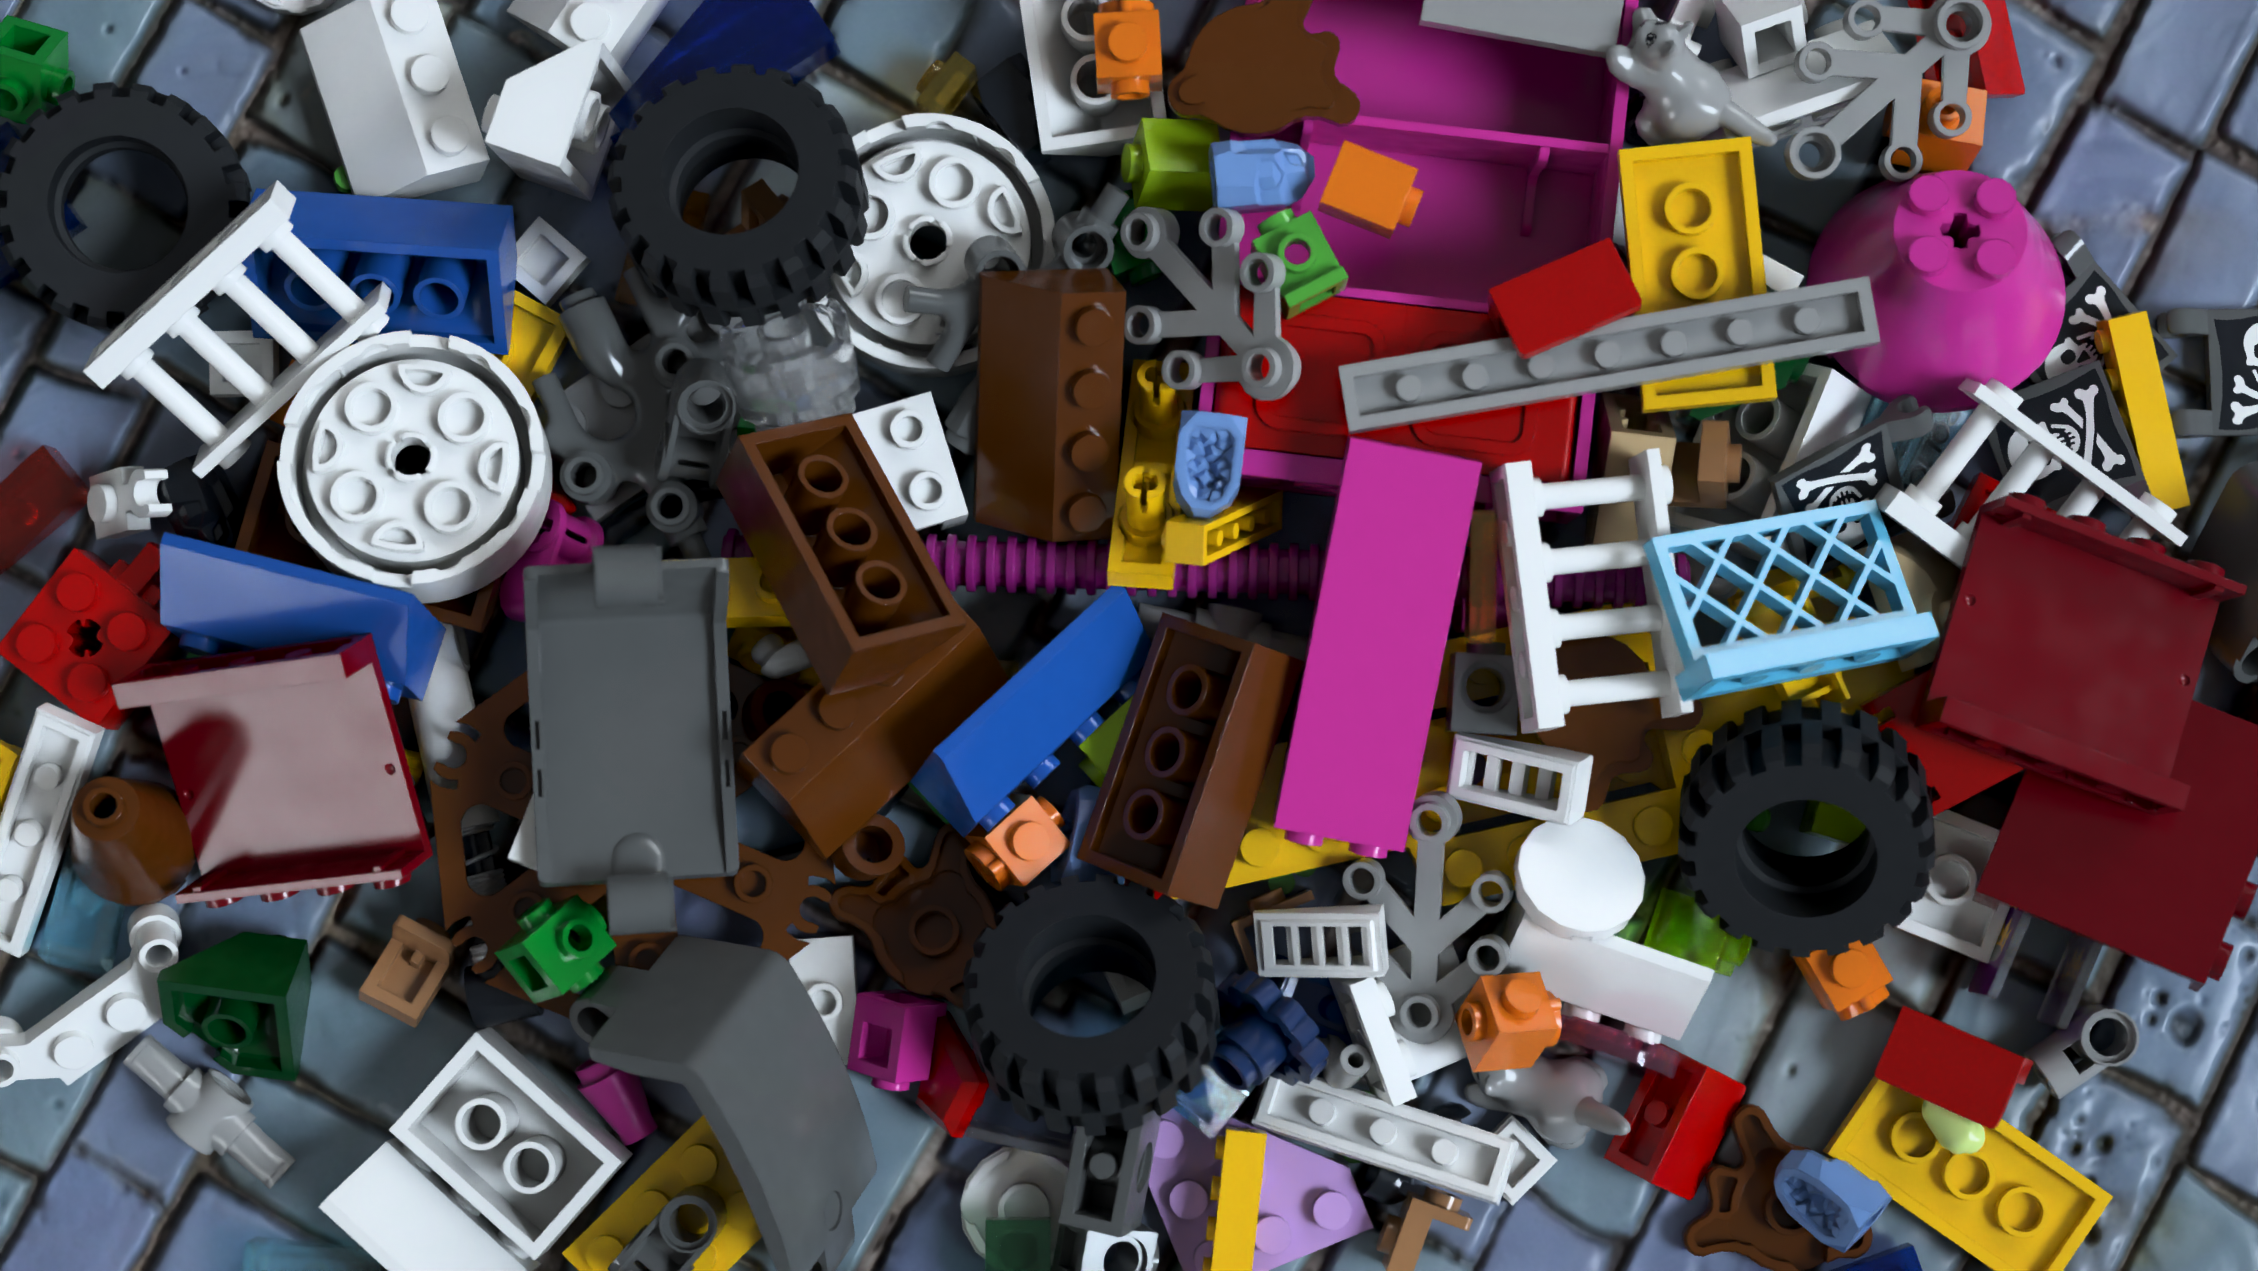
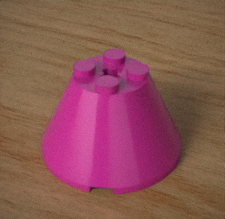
[1806,170,2066,413]

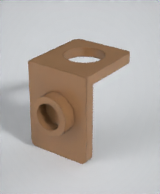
[1229,887,1315,974]

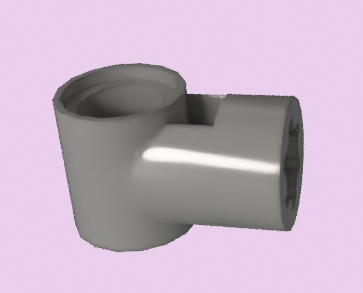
[2024,1004,2139,1100]

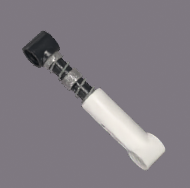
[408,621,544,1029]

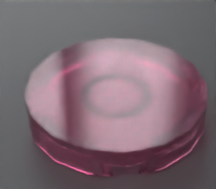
[1558,1014,1681,1079]

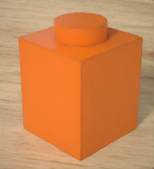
[1317,140,1424,239]

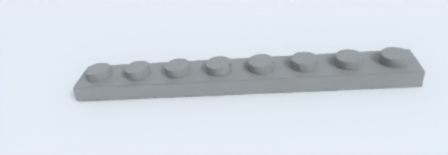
[1338,276,1881,434]

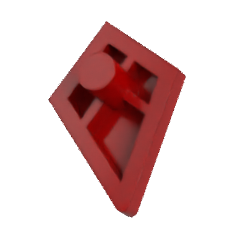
[916,1011,989,1139]

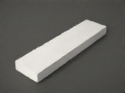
[0,702,105,958]
[1251,1075,1519,1206]

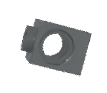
[1445,641,1519,736]
[1052,1223,1159,1271]

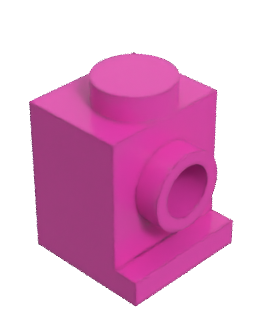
[847,989,947,1091]

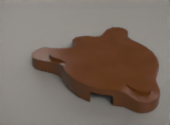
[1168,0,1360,138]
[1534,636,1703,812]
[828,824,996,1010]
[1682,1103,1873,1271]

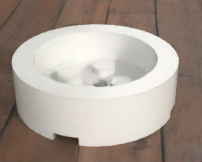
[814,113,1058,378]
[277,330,553,604]

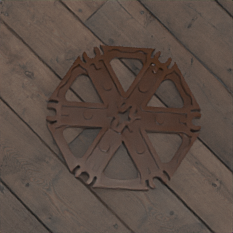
[430,662,836,1019]

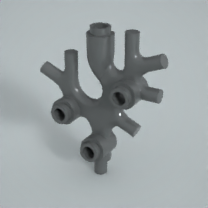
[903,183,1130,456]
[532,266,738,559]

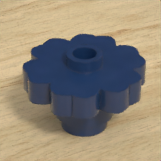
[1209,969,1329,1091]

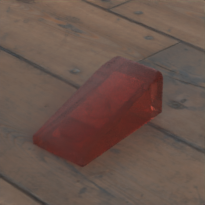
[0,444,90,575]

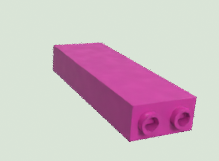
[1273,435,1482,859]

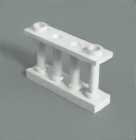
[83,180,392,479]
[1873,377,2188,570]
[1489,448,1694,734]

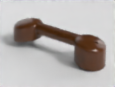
[742,678,905,881]

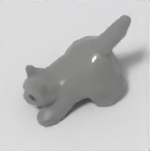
[1606,7,1778,147]
[1464,1055,1631,1150]

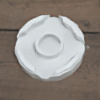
[1513,817,1645,942]
[960,1142,1070,1271]

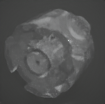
[719,297,860,432]

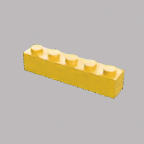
[2094,311,2191,510]
[1161,486,1283,566]
[1202,1126,1267,1271]

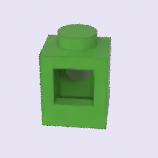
[1250,208,1349,320]

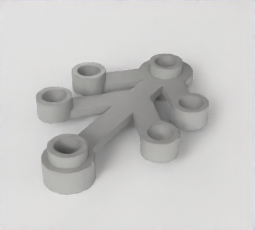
[1784,0,1992,182]
[1120,206,1301,401]
[1342,791,1514,1044]

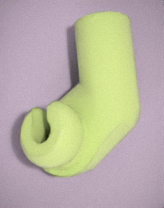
[1922,1100,1985,1154]

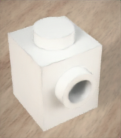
[1714,0,1809,79]

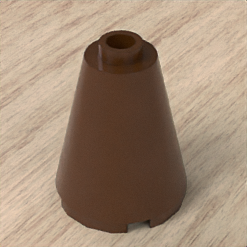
[70,777,197,907]

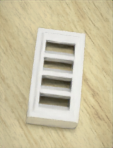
[1446,732,1593,826]
[1253,903,1389,978]

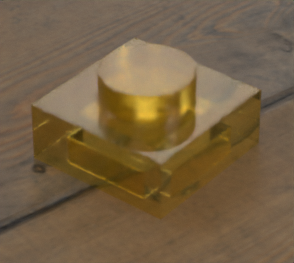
[916,51,979,115]

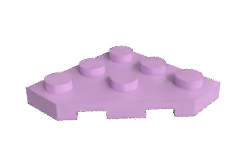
[1148,1096,1374,1271]

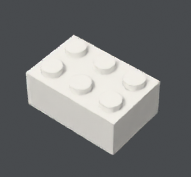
[389,1027,633,1261]

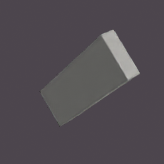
[1419,0,1624,58]

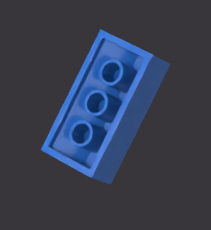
[242,188,517,355]
[160,532,446,705]
[910,586,1151,838]

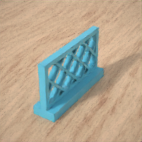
[1643,499,1940,702]

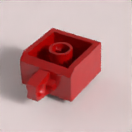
[0,542,181,730]

